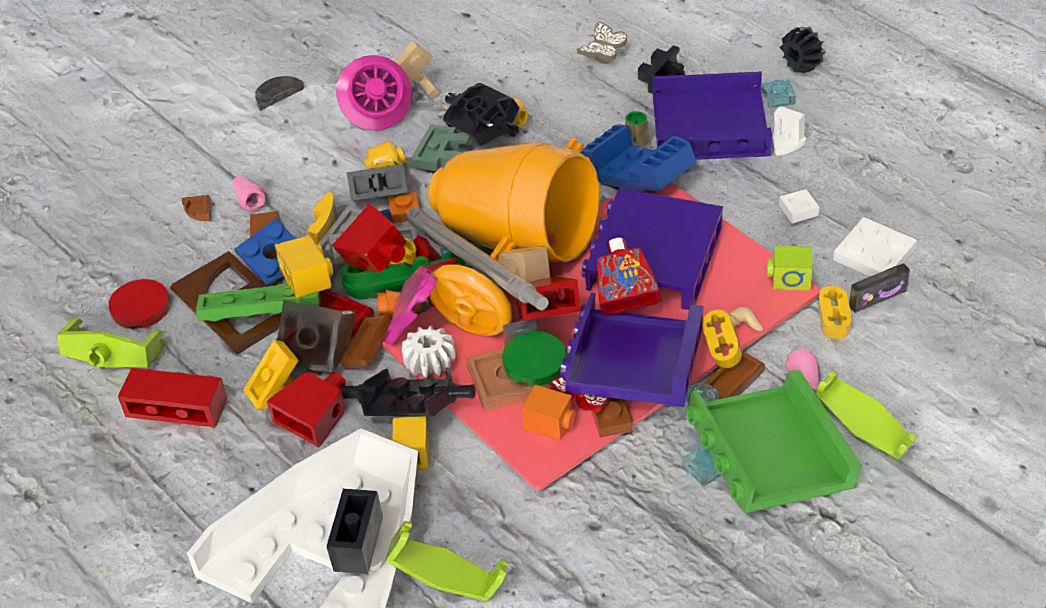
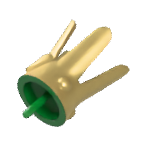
[625,111,652,148]

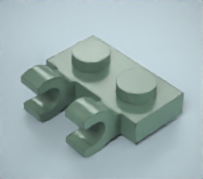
[410,124,473,171]

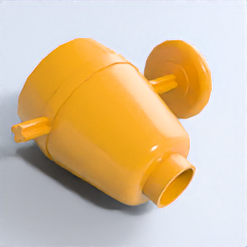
[428,138,600,336]

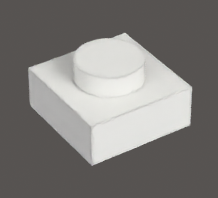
[779,189,820,224]

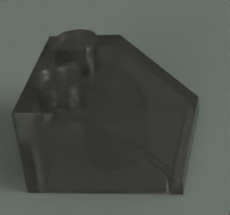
[277,300,355,373]

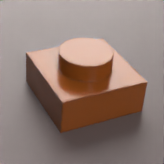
[592,399,632,438]

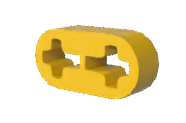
[818,286,852,339]
[702,309,742,368]

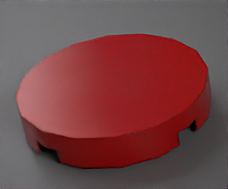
[108,279,170,329]

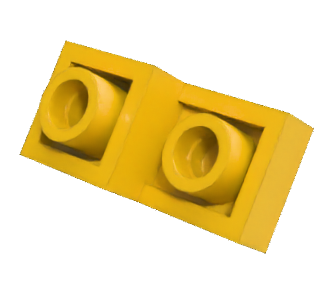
[307,191,337,245]

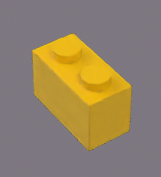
[275,235,334,298]

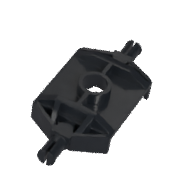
[443,83,520,146]
[340,368,476,416]

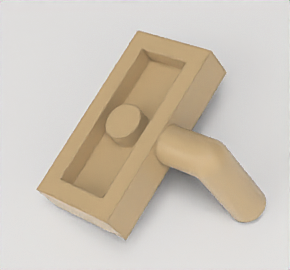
[394,40,439,98]

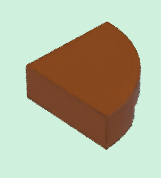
[181,195,212,221]

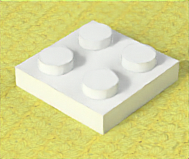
[833,217,917,284]

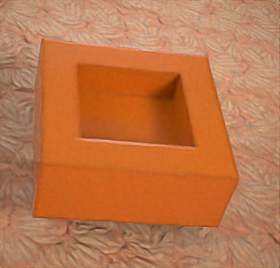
[388,192,419,223]

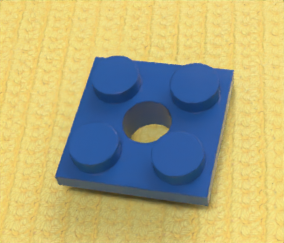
[234,218,296,287]

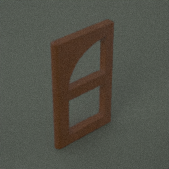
[170,251,296,354]

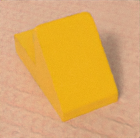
[243,340,299,410]

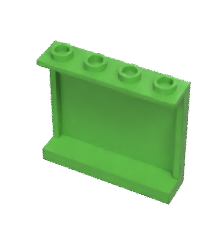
[686,370,862,513]

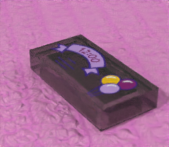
[849,263,910,313]

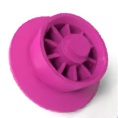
[336,55,412,131]

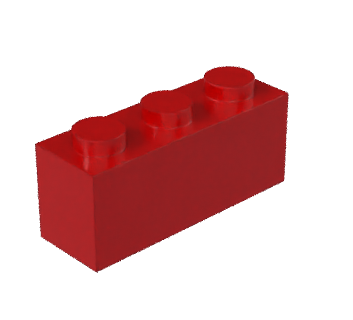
[118,368,228,428]

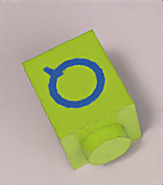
[767,246,813,290]

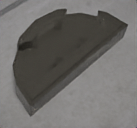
[255,76,304,111]

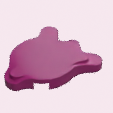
[384,266,437,345]

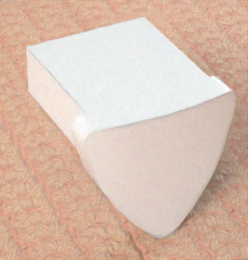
[772,106,806,156]

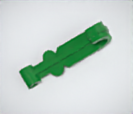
[341,251,466,299]

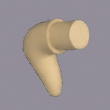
[720,307,763,331]

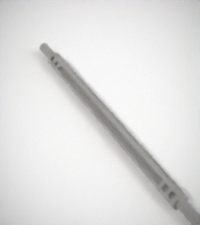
[407,208,548,310]

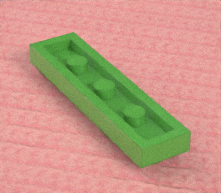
[196,284,322,321]

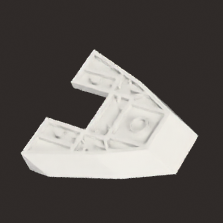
[187,428,418,608]

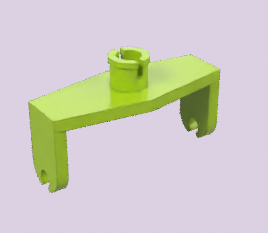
[57,318,165,367]
[816,369,918,461]
[385,521,509,601]

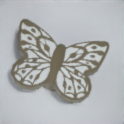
[577,22,627,62]

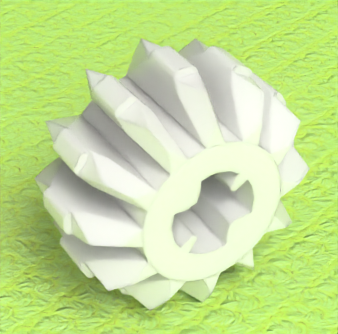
[401,325,456,378]

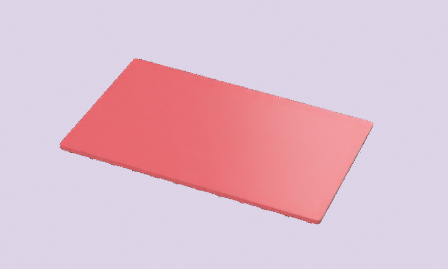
[382,182,820,490]

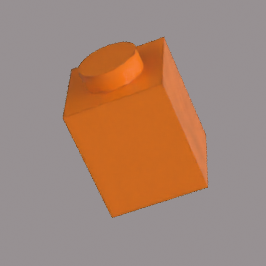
[522,385,576,441]

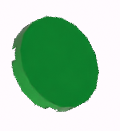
[502,331,567,386]

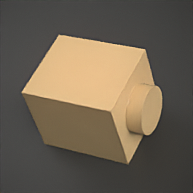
[499,246,550,283]

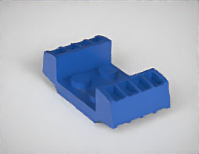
[580,124,697,192]

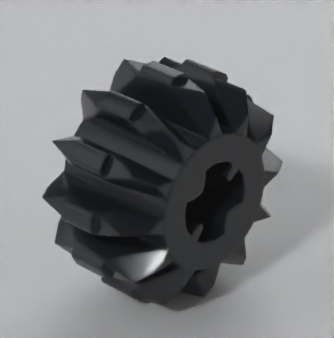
[780,26,826,73]

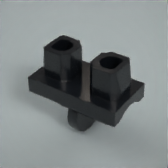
[638,45,685,94]

